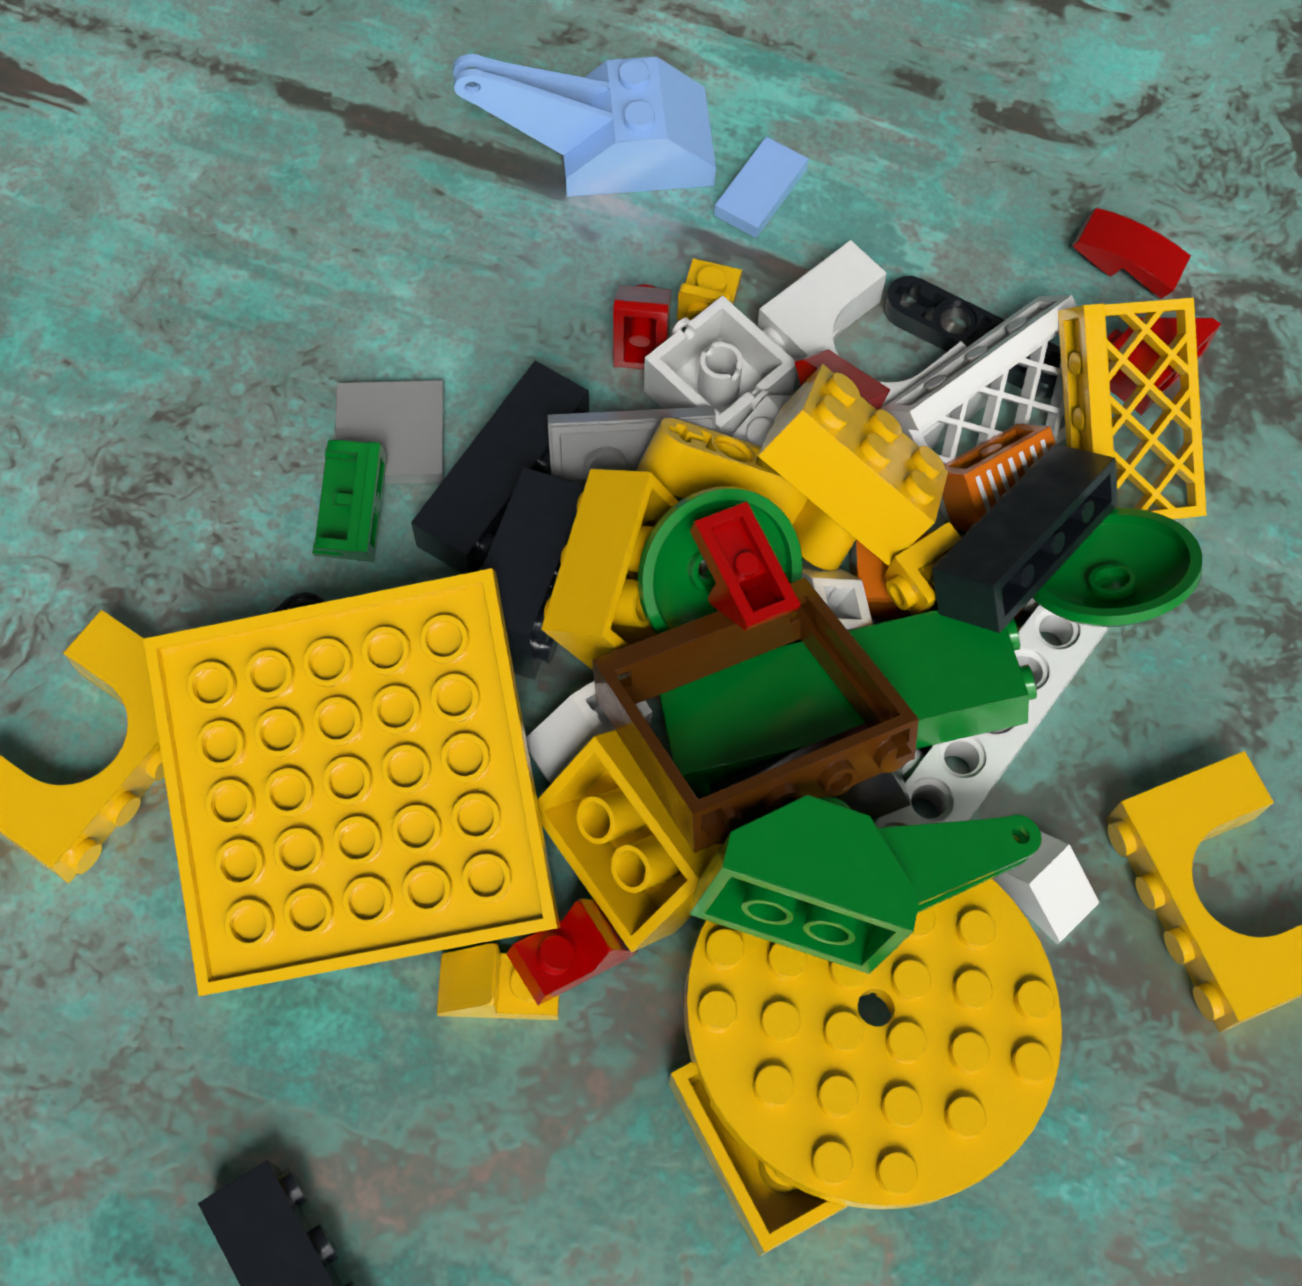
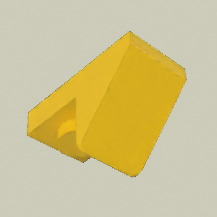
[437,943,560,1020]

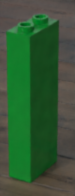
[660,610,1037,799]

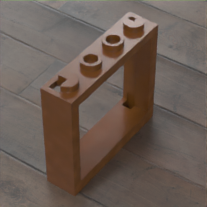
[592,578,919,853]

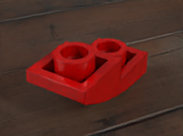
[1072,208,1191,299]

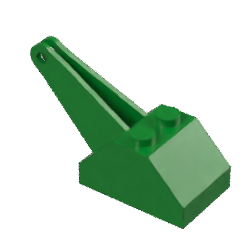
[689,795,1042,974]

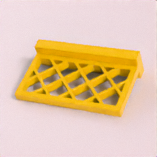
[1058,298,1207,519]

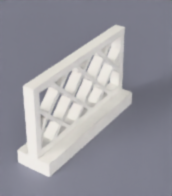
[881,295,1077,521]

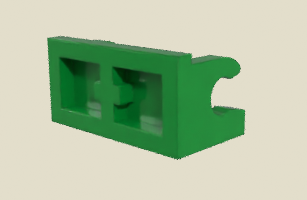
[312,440,387,562]

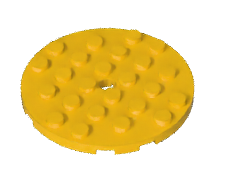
[684,879,1062,1210]

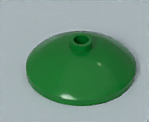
[638,486,802,634]
[1033,508,1202,627]

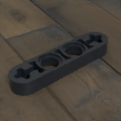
[884,276,1061,398]

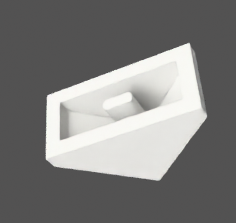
[992,831,1100,945]

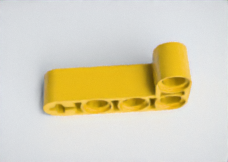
[637,418,856,571]

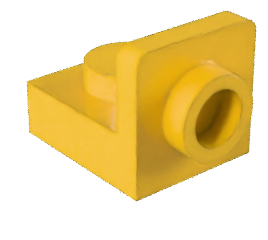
[677,258,742,321]
[883,522,961,616]

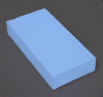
[714,136,809,239]

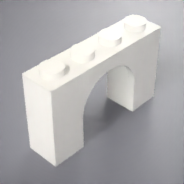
[757,240,992,449]

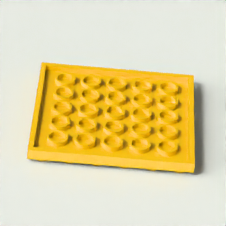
[143,568,560,997]

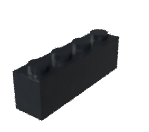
[411,361,590,574]
[932,444,1118,633]
[198,1160,356,1286]

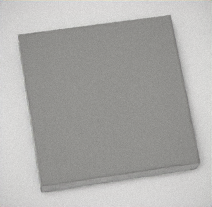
[335,380,445,484]

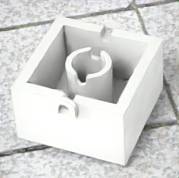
[644,295,797,436]

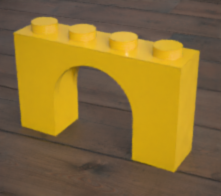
[0,610,165,884]
[1106,751,1302,1033]

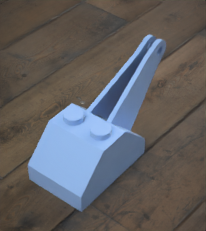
[453,54,716,197]

